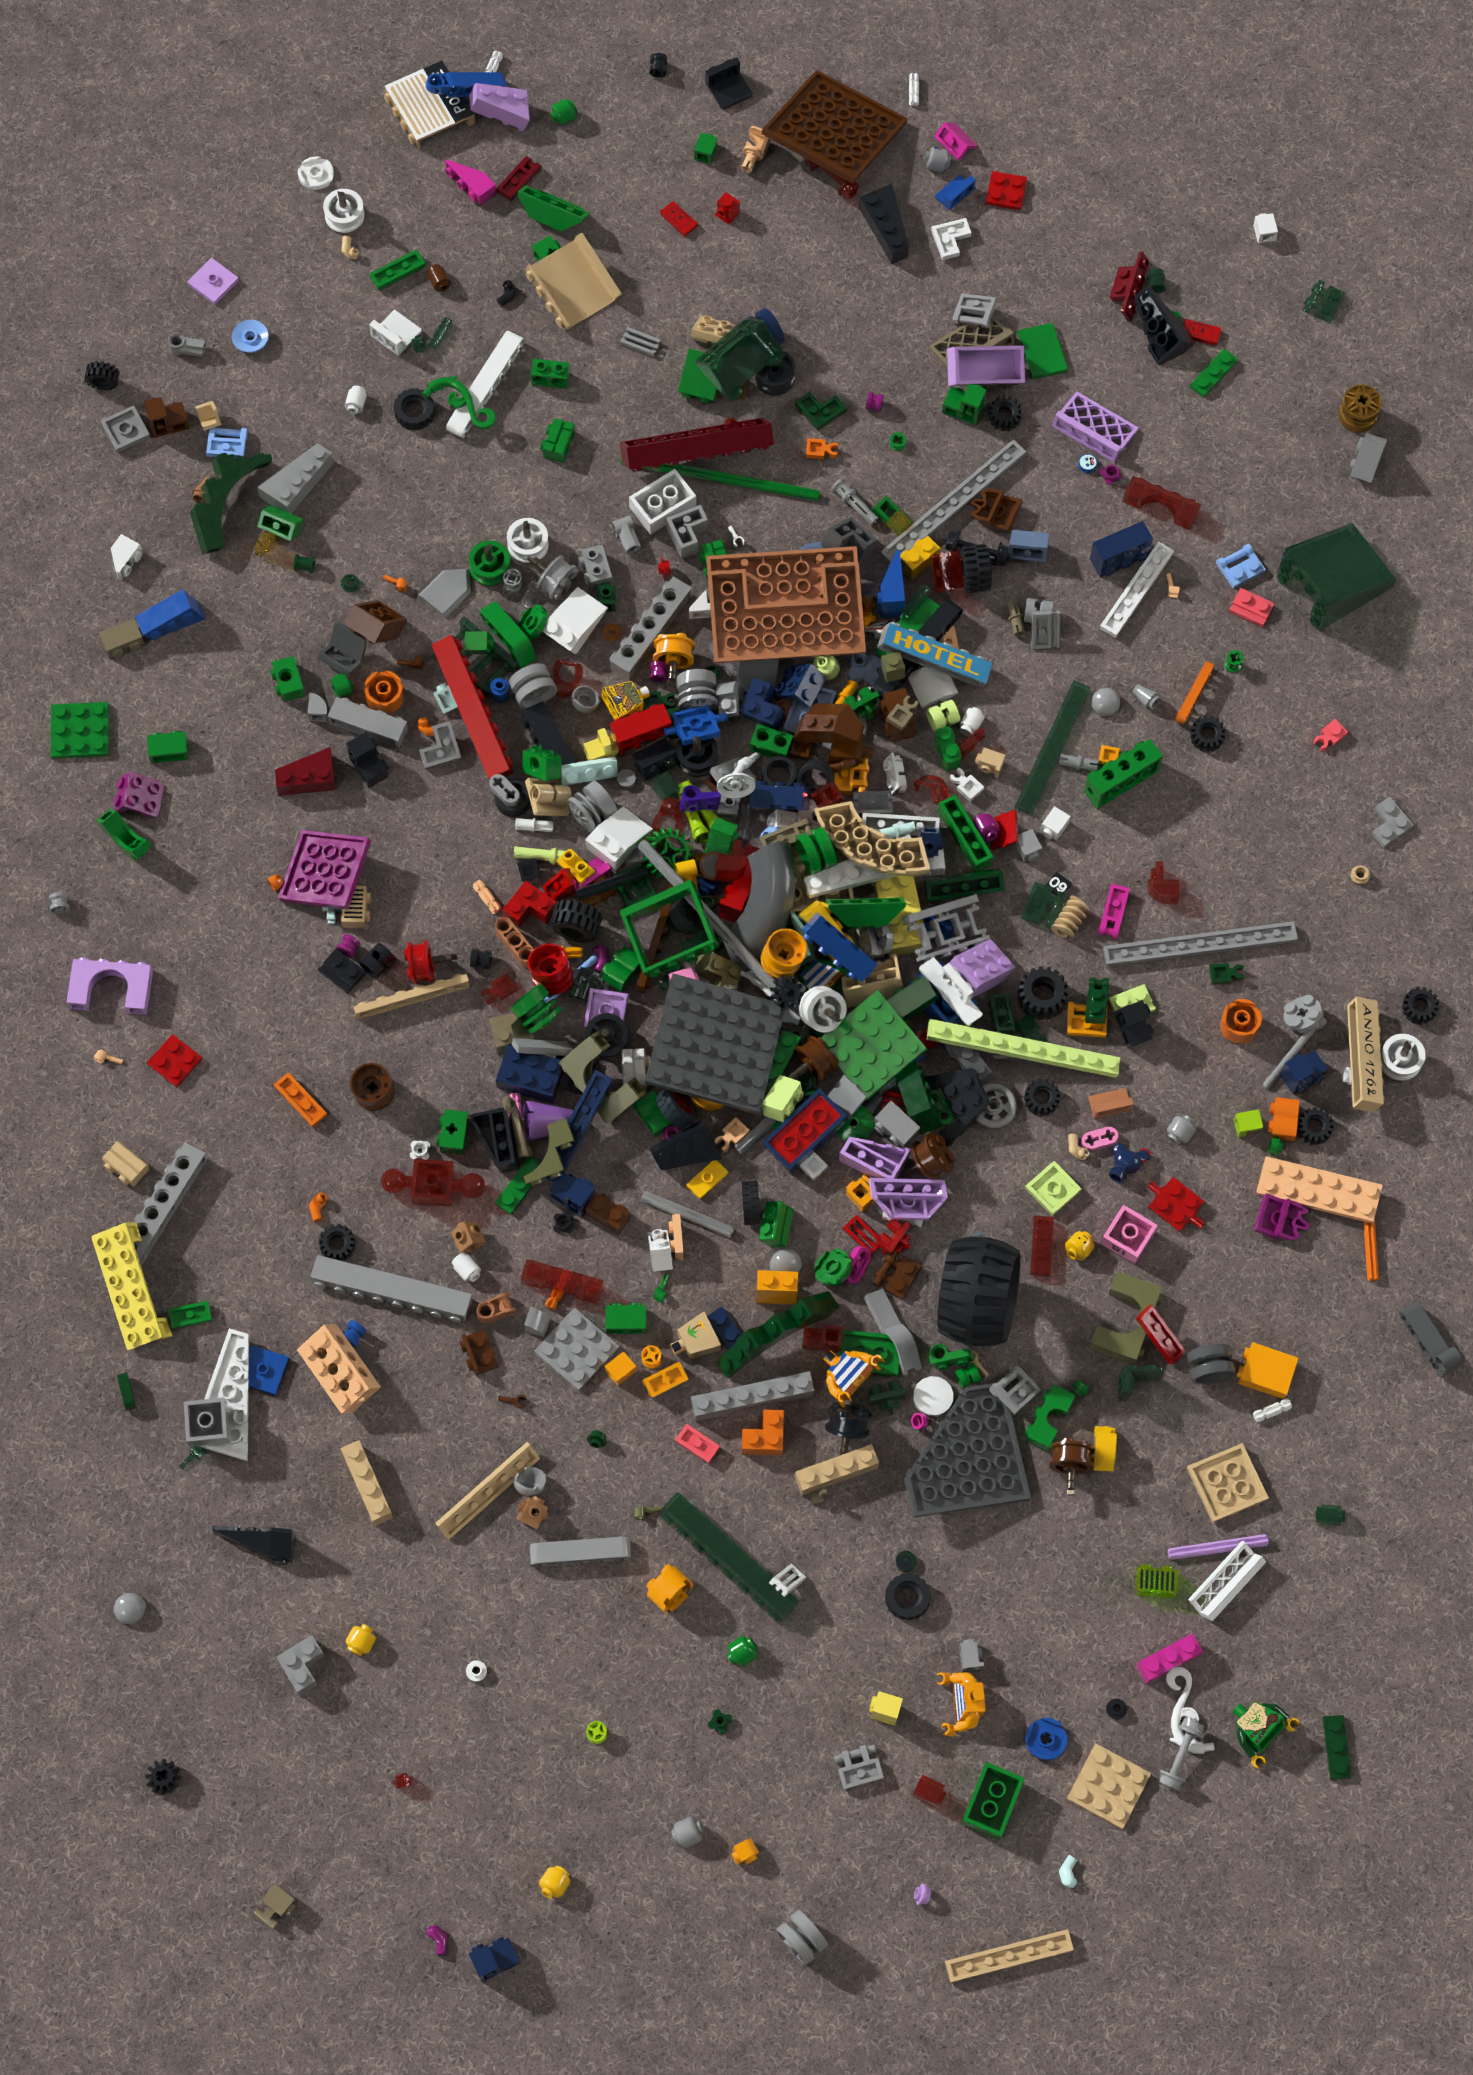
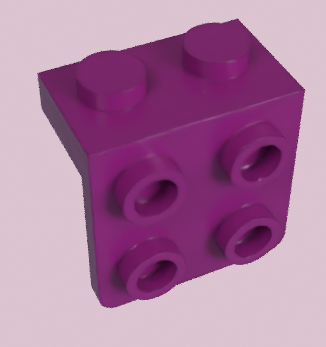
[113,771,164,818]

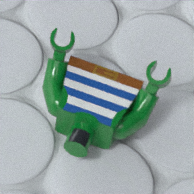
[798,958,849,998]

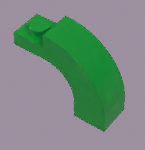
[96,808,152,861]

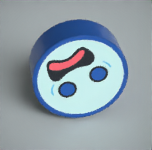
[1078,454,1097,473]

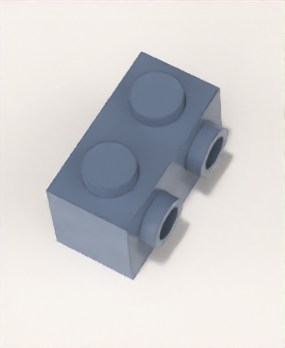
[1009,530,1049,562]

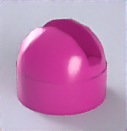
[911,1413,929,1429]

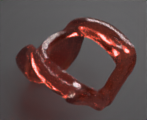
[553,659,583,698]
[913,775,949,805]
[651,798,683,836]

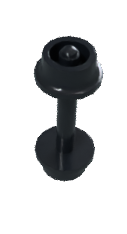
[944,530,1010,566]

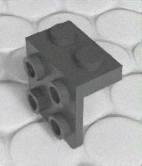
[318,621,367,677]

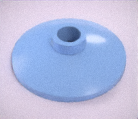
[232,320,268,353]

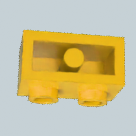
[900,536,940,580]

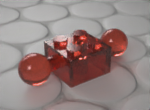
[381,1159,486,1206]

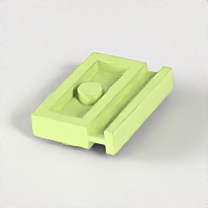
[1108,984,1156,1013]

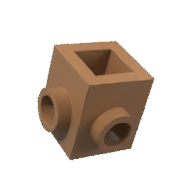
[451,1221,486,1253]
[516,1496,549,1529]

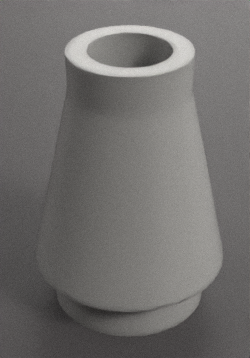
[1132,684,1161,710]

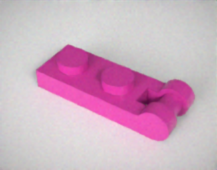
[1098,884,1130,939]

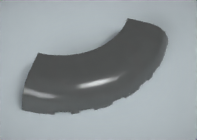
[723,841,797,972]

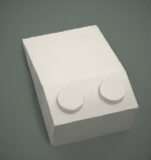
[542,587,608,654]
[585,806,653,871]

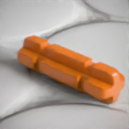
[545,1273,572,1311]

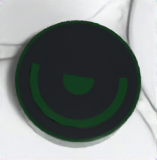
[895,1551,916,1572]

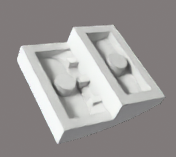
[908,667,958,708]

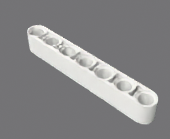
[446,331,525,438]

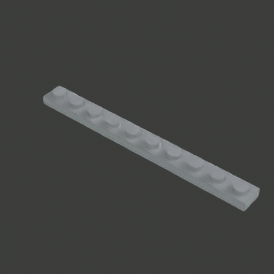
[880,439,1026,564]
[1103,921,1298,967]

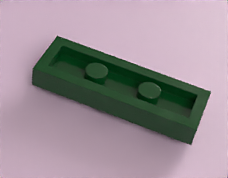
[1322,1715,1351,1780]

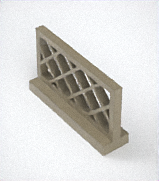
[929,315,1014,369]

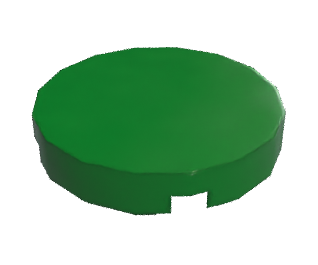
[518,604,548,641]
[814,1248,852,1287]

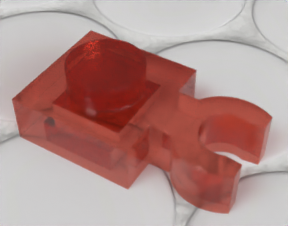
[958,727,986,759]
[481,973,518,1005]

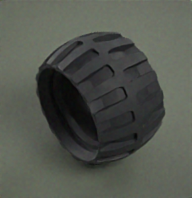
[937,1236,1021,1347]

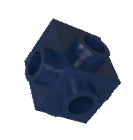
[916,827,943,858]

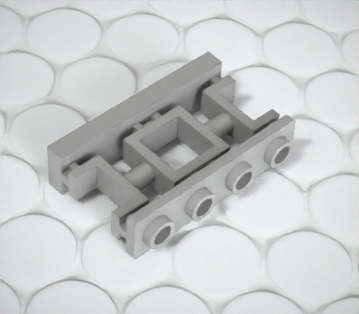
[902,894,990,963]

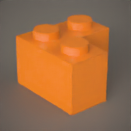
[742,1410,784,1456]

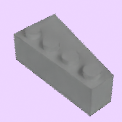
[257,443,334,514]

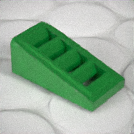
[872,496,913,535]

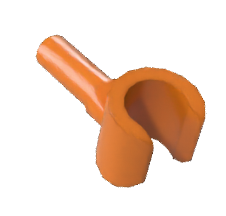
[383,575,407,592]

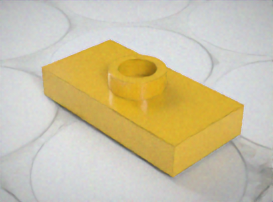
[686,1160,729,1200]

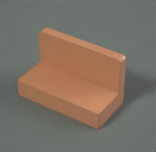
[1088,1088,1134,1119]

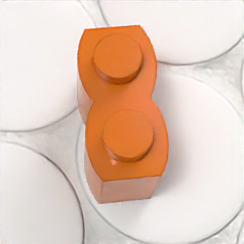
[1268,1097,1300,1141]

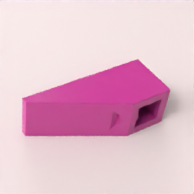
[445,160,497,205]

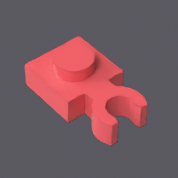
[1313,719,1348,752]

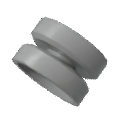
[509,663,557,709]
[776,1909,829,1965]

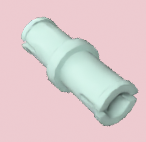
[876,821,916,839]

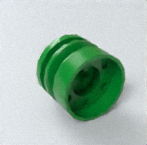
[509,983,562,1034]

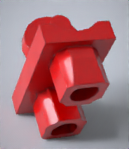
[876,1219,911,1255]

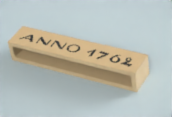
[1347,996,1385,1113]

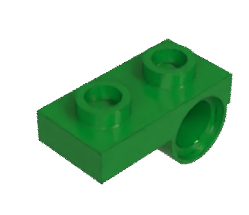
[929,1344,974,1370]

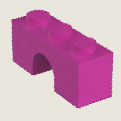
[1136,1633,1203,1685]

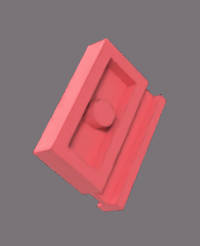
[1229,588,1275,628]

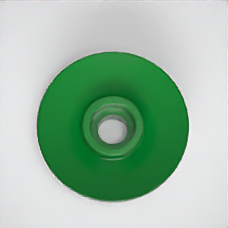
[837,1105,874,1142]

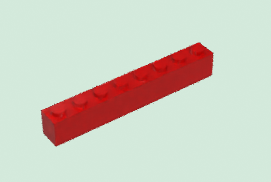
[431,635,514,782]

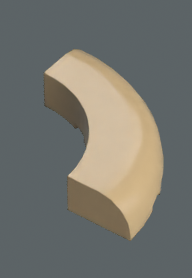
[814,801,930,876]

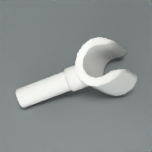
[728,525,744,549]

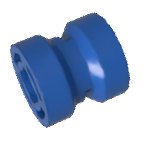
[343,1320,367,1348]

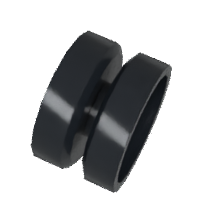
[755,349,795,396]

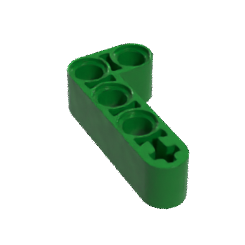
[479,601,536,669]

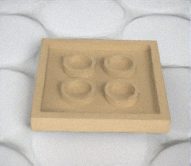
[1187,1443,1269,1523]
[1067,1743,1151,1830]

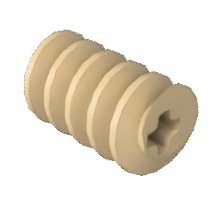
[1051,896,1090,938]

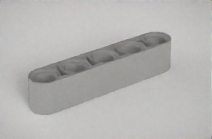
[530,1537,631,1567]

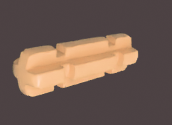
[473,880,501,914]

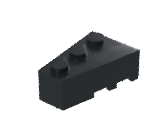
[468,1107,520,1173]
[650,1120,722,1170]

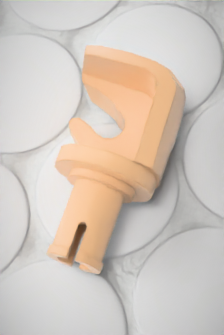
[741,126,771,173]

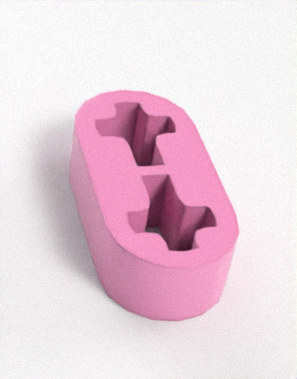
[1081,1127,1118,1151]

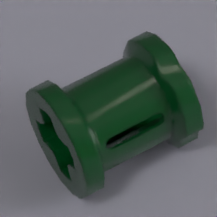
[293,554,316,573]

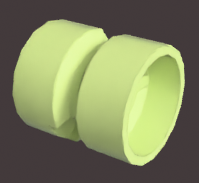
[926,699,960,731]

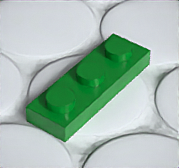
[369,249,426,291]
[1189,349,1238,398]
[494,1157,540,1215]

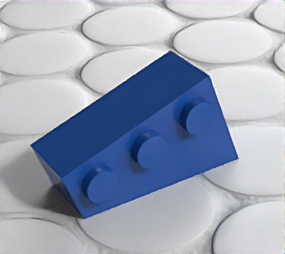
[135,589,206,641]

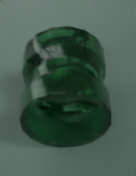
[1147,269,1166,293]

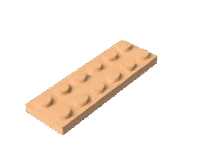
[1256,1156,1382,1224]

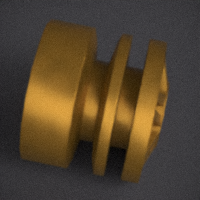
[1339,384,1382,433]

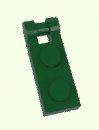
[1085,977,1109,1024]

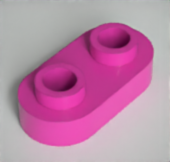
[845,1246,871,1284]

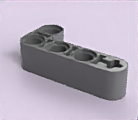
[1399,1301,1462,1377]

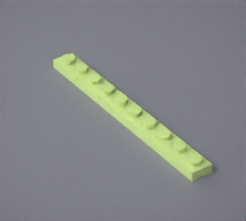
[926,1019,1120,1078]

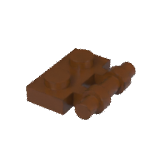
[873,1250,922,1300]

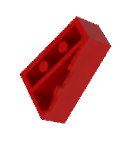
[610,703,672,758]

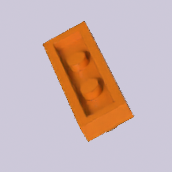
[274,1072,328,1128]

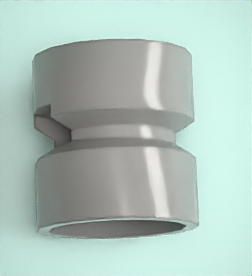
[1024,598,1053,623]

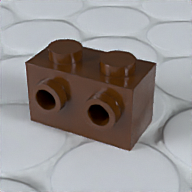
[585,1192,630,1235]

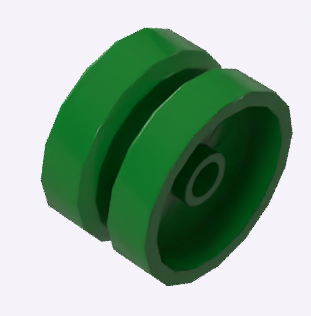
[795,826,837,875]

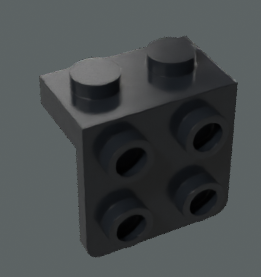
[705,57,752,109]

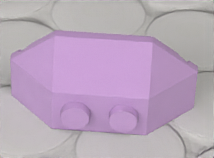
[869,1178,948,1220]

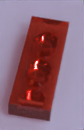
[1030,1216,1054,1277]

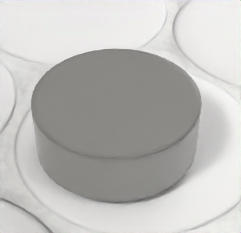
[617,769,636,789]

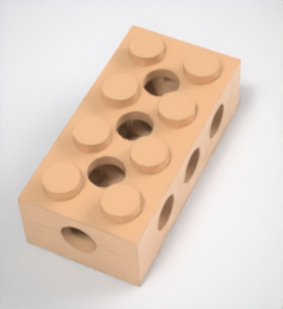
[297,1324,381,1414]

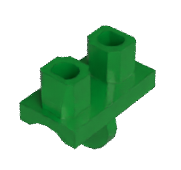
[844,686,879,720]

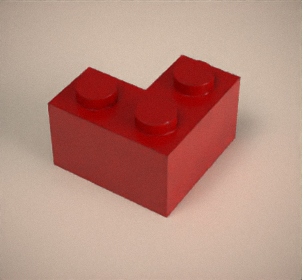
[502,881,557,928]

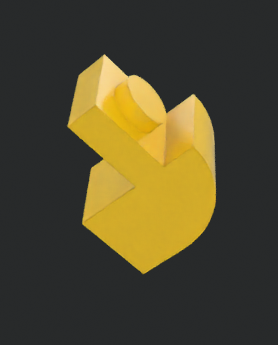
[1093,1426,1117,1472]

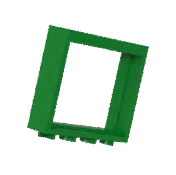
[620,880,719,978]

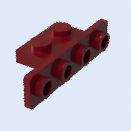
[1109,252,1150,321]

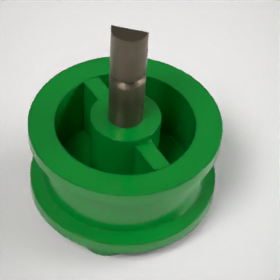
[469,540,511,586]

